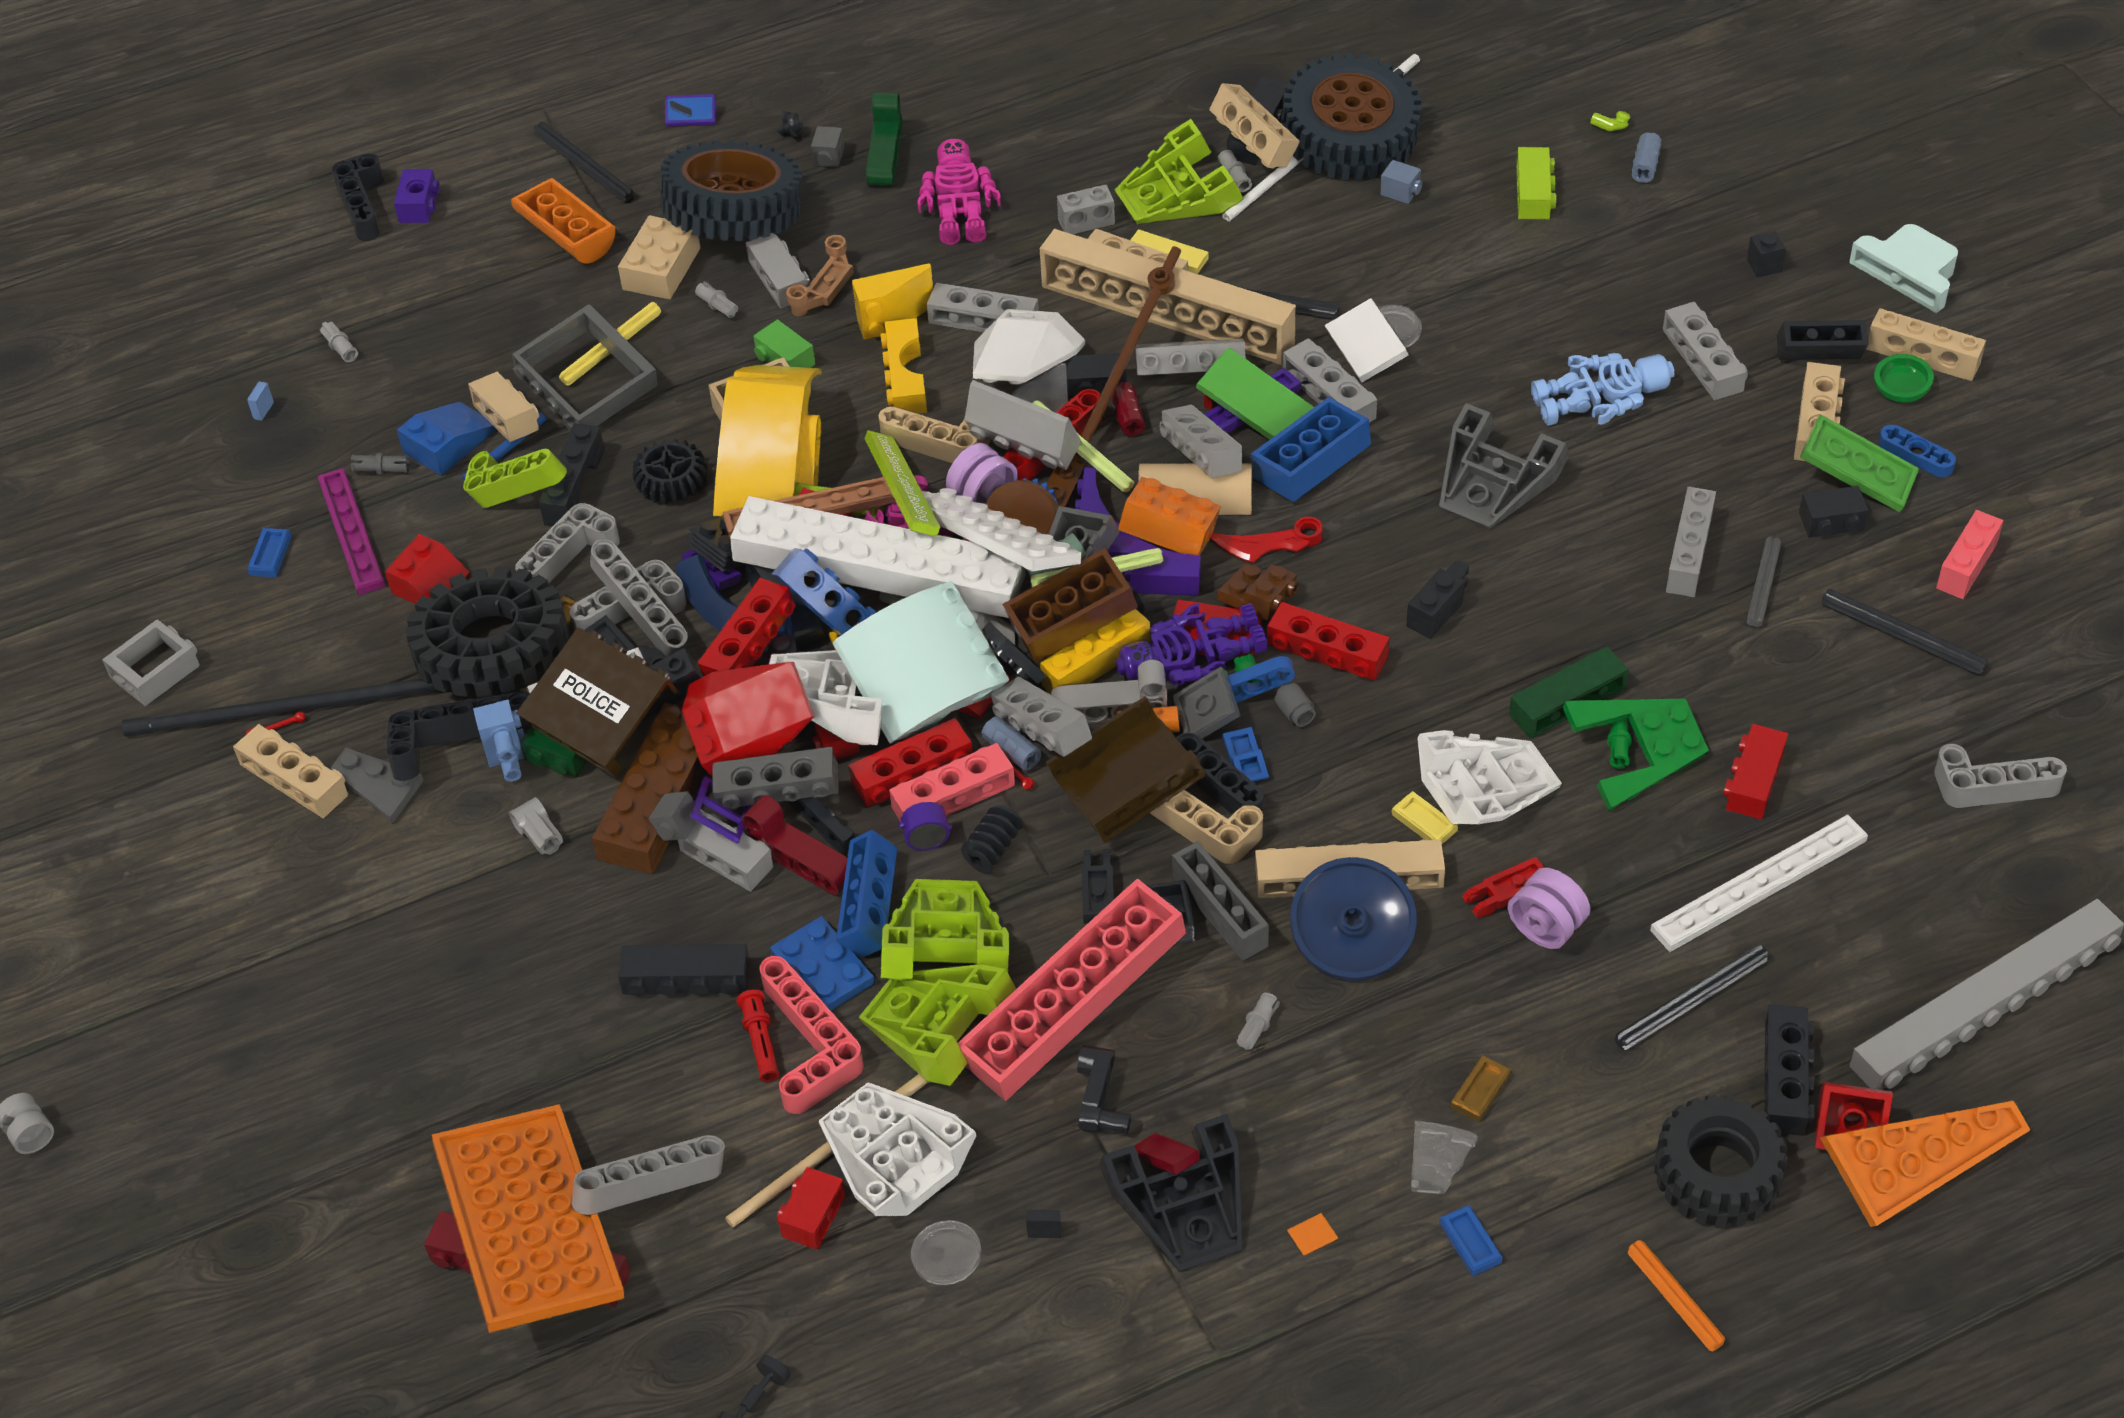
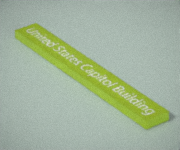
[865,430,940,536]

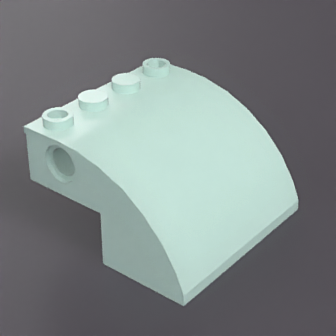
[833,581,1009,744]

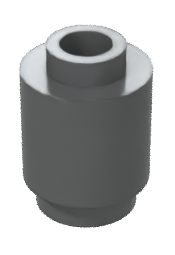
[1275,683,1316,727]

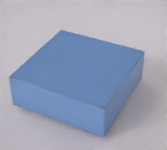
[247,381,274,420]

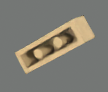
[468,372,539,442]

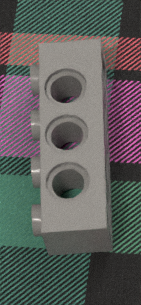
[927,283,1039,332]
[1663,302,1748,401]
[1135,338,1246,375]
[1283,338,1377,422]
[1160,404,1242,478]
[1666,487,1716,597]
[991,676,1092,757]

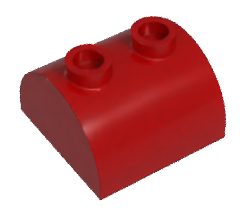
[1815,1081,1893,1150]

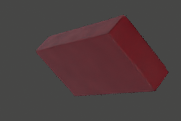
[1134,1133,1200,1175]

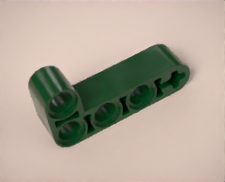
[866,92,902,186]

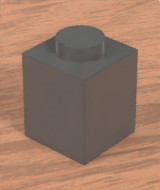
[811,126,844,167]
[648,791,703,841]

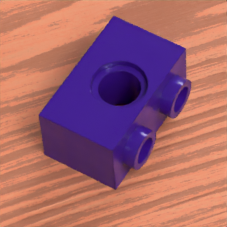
[394,169,440,223]

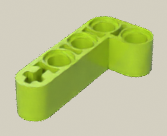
[463,449,567,508]

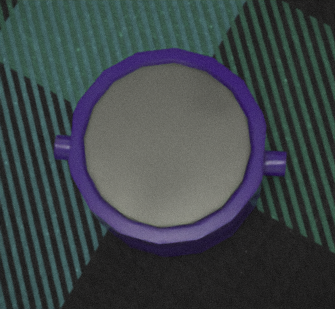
[898,802,952,851]

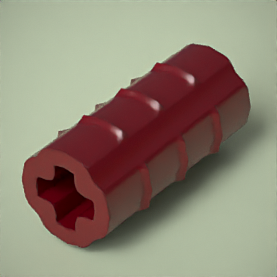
[1112,382,1145,437]

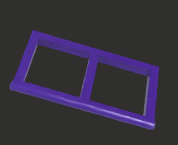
[690,776,751,843]

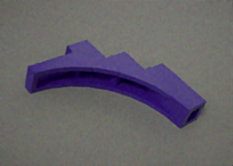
[1075,468,1201,596]

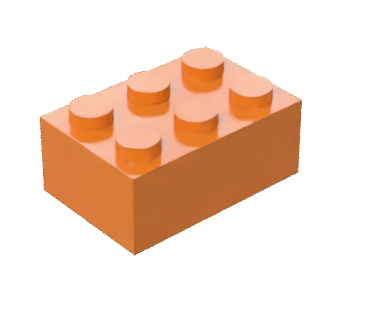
[1118,477,1221,555]

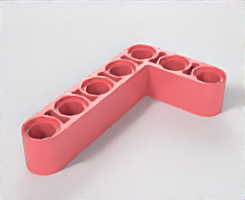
[760,956,864,1114]

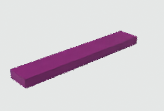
[317,468,386,596]

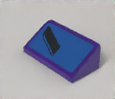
[665,94,717,126]

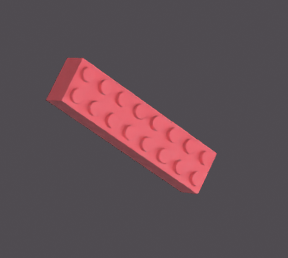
[957,878,1186,1102]

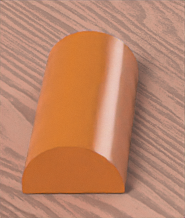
[511,178,615,264]

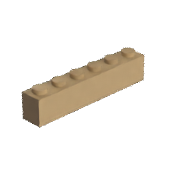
[1255,839,1445,898]

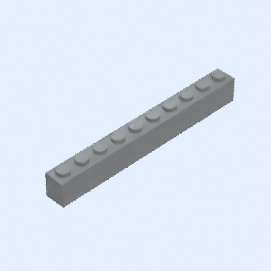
[1849,899,2124,1090]

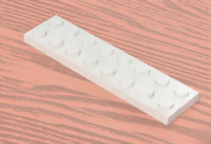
[922,488,1081,571]

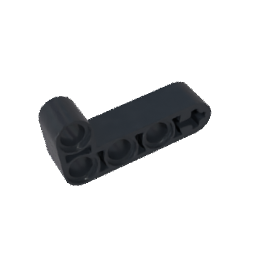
[332,153,384,241]
[745,563,824,650]
[1176,732,1264,815]

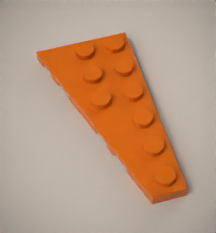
[1820,1101,2030,1227]

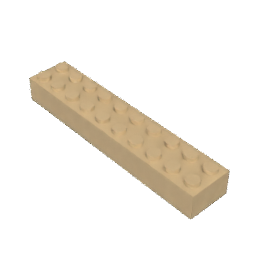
[1040,229,1296,365]

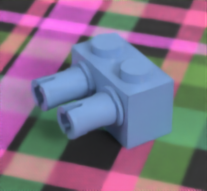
[473,700,524,782]

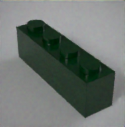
[1509,647,1629,739]

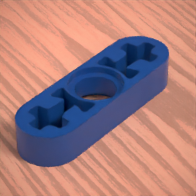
[1878,425,1956,477]
[1228,656,1295,703]

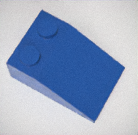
[397,402,497,476]

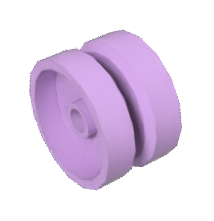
[946,443,1018,504]
[1508,868,1591,949]

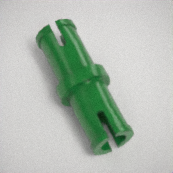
[1607,719,1632,769]

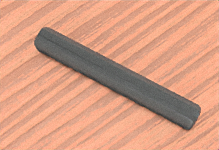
[1746,536,1781,628]

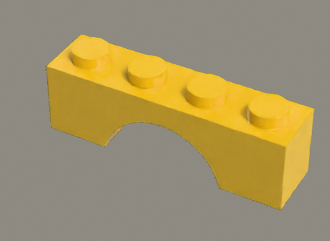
[881,318,927,414]

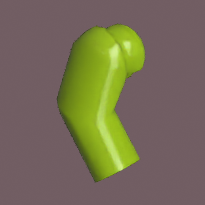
[1590,111,1630,132]

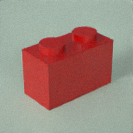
[777,1167,846,1250]

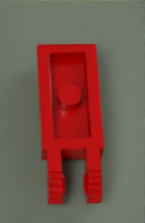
[1462,857,1544,918]

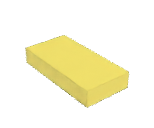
[1392,791,1458,844]

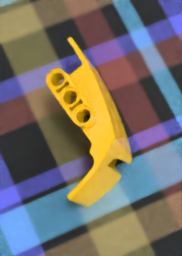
[713,365,821,516]

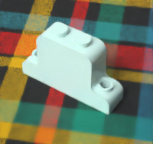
[1849,224,1958,313]

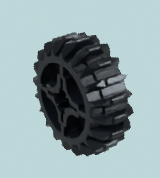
[632,438,708,505]

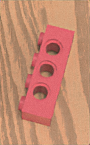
[889,743,1015,822]

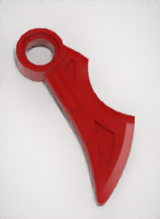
[1210,517,1323,564]

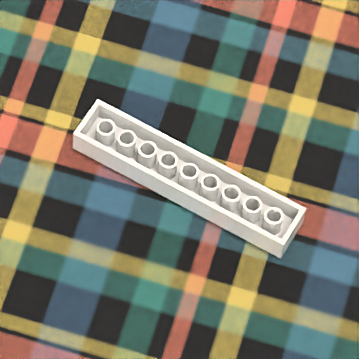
[730,496,1026,618]

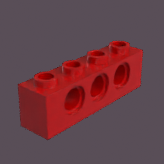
[697,578,796,677]
[1267,602,1390,681]
[848,718,973,808]

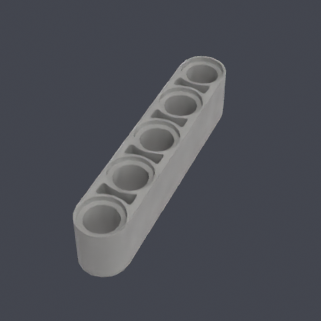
[590,539,688,657]
[572,1135,725,1215]

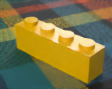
[1040,609,1150,694]

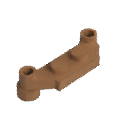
[786,235,854,316]

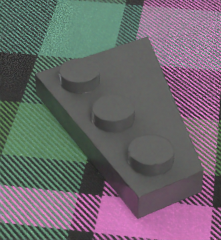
[330,747,423,825]

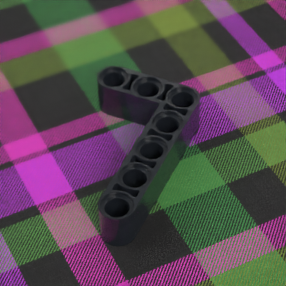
[387,691,530,781]

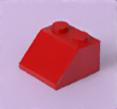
[385,534,471,604]

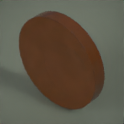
[986,480,1058,534]

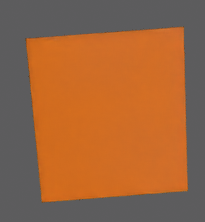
[1287,1213,1338,1256]

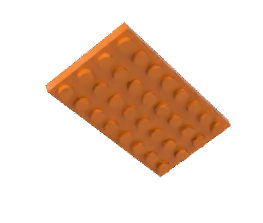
[431,1104,624,1333]

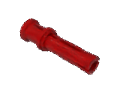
[736,990,780,1082]

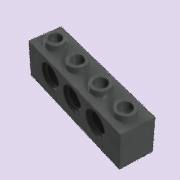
[713,747,839,809]

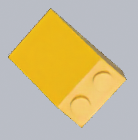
[852,263,933,340]

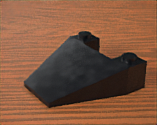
[1099,1114,1242,1272]

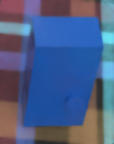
[1251,397,1371,502]

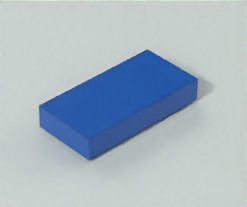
[247,528,292,578]
[1439,1205,1503,1277]

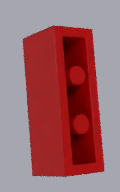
[1723,724,1788,820]

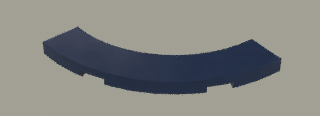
[675,555,794,637]

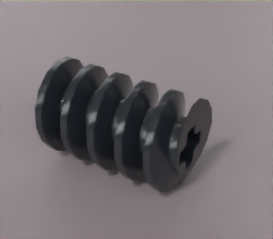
[961,805,1023,874]

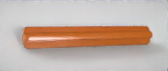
[1628,1240,1725,1352]

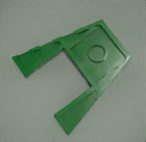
[1563,699,1709,812]

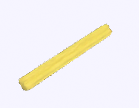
[559,302,661,386]

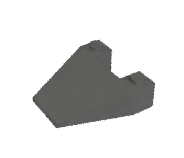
[1439,403,1569,529]

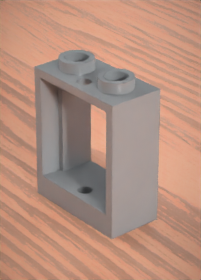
[102,619,200,706]

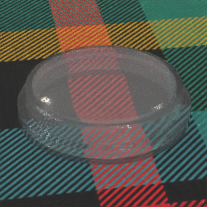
[1378,304,1422,348]
[911,1220,982,1285]

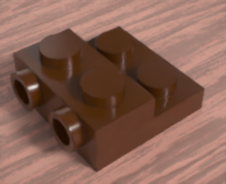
[1217,563,1299,621]

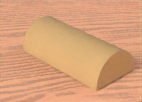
[1139,463,1252,515]

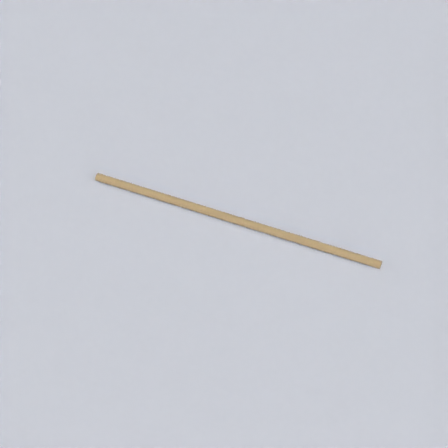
[725,1074,929,1228]

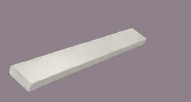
[1650,815,1868,952]

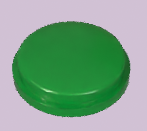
[1874,354,1934,403]

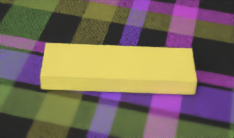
[1130,229,1208,274]

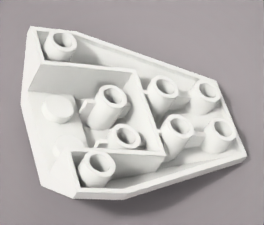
[973,309,1085,384]
[819,1082,976,1216]

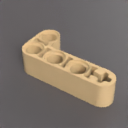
[878,407,990,463]
[1150,790,1263,864]

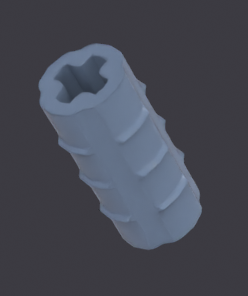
[1632,132,1661,183]
[982,716,1042,771]

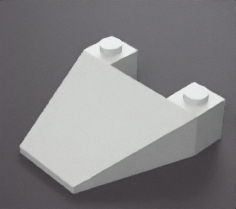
[769,650,883,745]

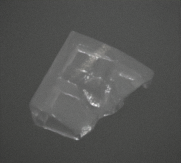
[1411,1121,1477,1194]

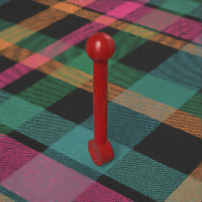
[246,712,306,735]
[1012,765,1035,790]

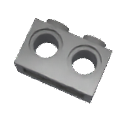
[1057,185,1115,234]

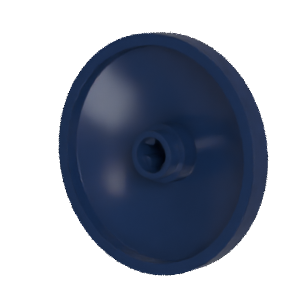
[1290,857,1417,981]

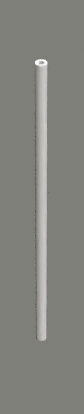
[1222,54,1420,222]

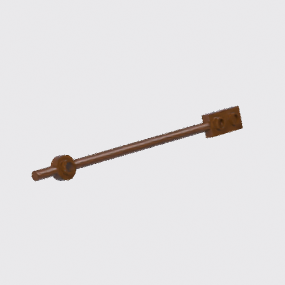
[1047,246,1181,508]

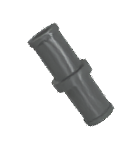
[351,453,409,474]

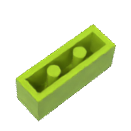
[1516,147,1556,219]

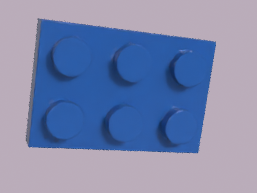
[770,916,875,1011]

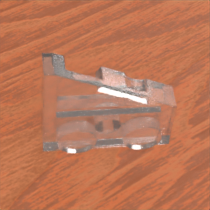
[1013,363,1068,413]

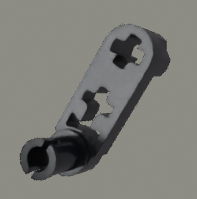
[1077,1045,1131,1134]

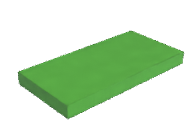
[1196,347,1314,440]
[1800,414,1919,512]

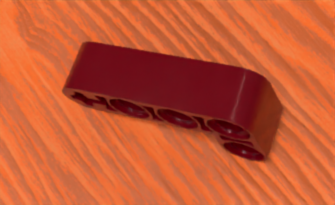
[742,795,847,895]

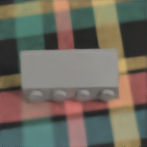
[964,380,1082,470]

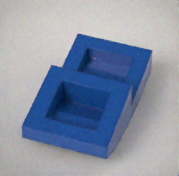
[1222,727,1269,782]

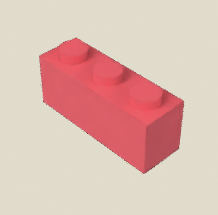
[1936,510,2004,600]

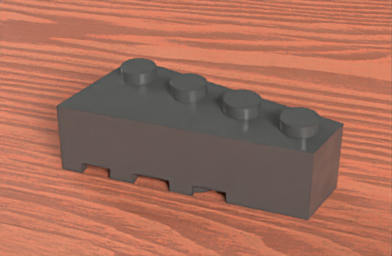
[1028,506,1120,590]

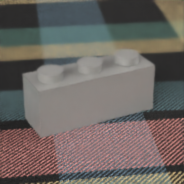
[746,233,810,309]
[678,809,773,892]

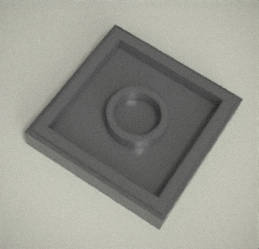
[1173,667,1241,739]

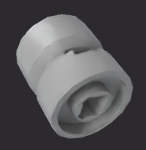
[0,1093,54,1154]

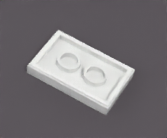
[1325,298,1408,383]

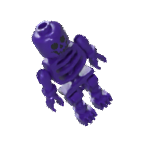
[1115,603,1267,685]

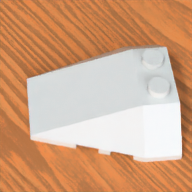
[1418,730,1562,824]

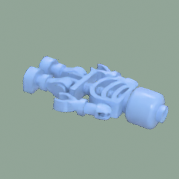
[1531,353,1674,426]

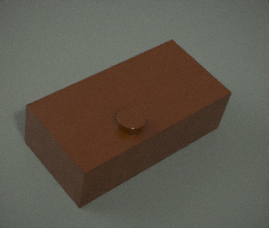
[1003,548,1138,664]

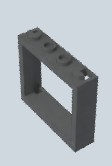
[512,304,658,430]

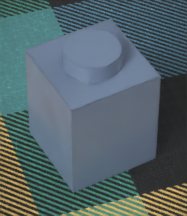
[1380,160,1423,204]

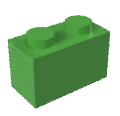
[753,319,815,368]

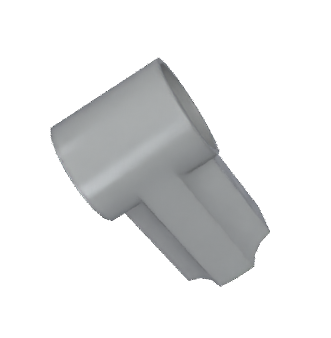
[509,797,563,855]

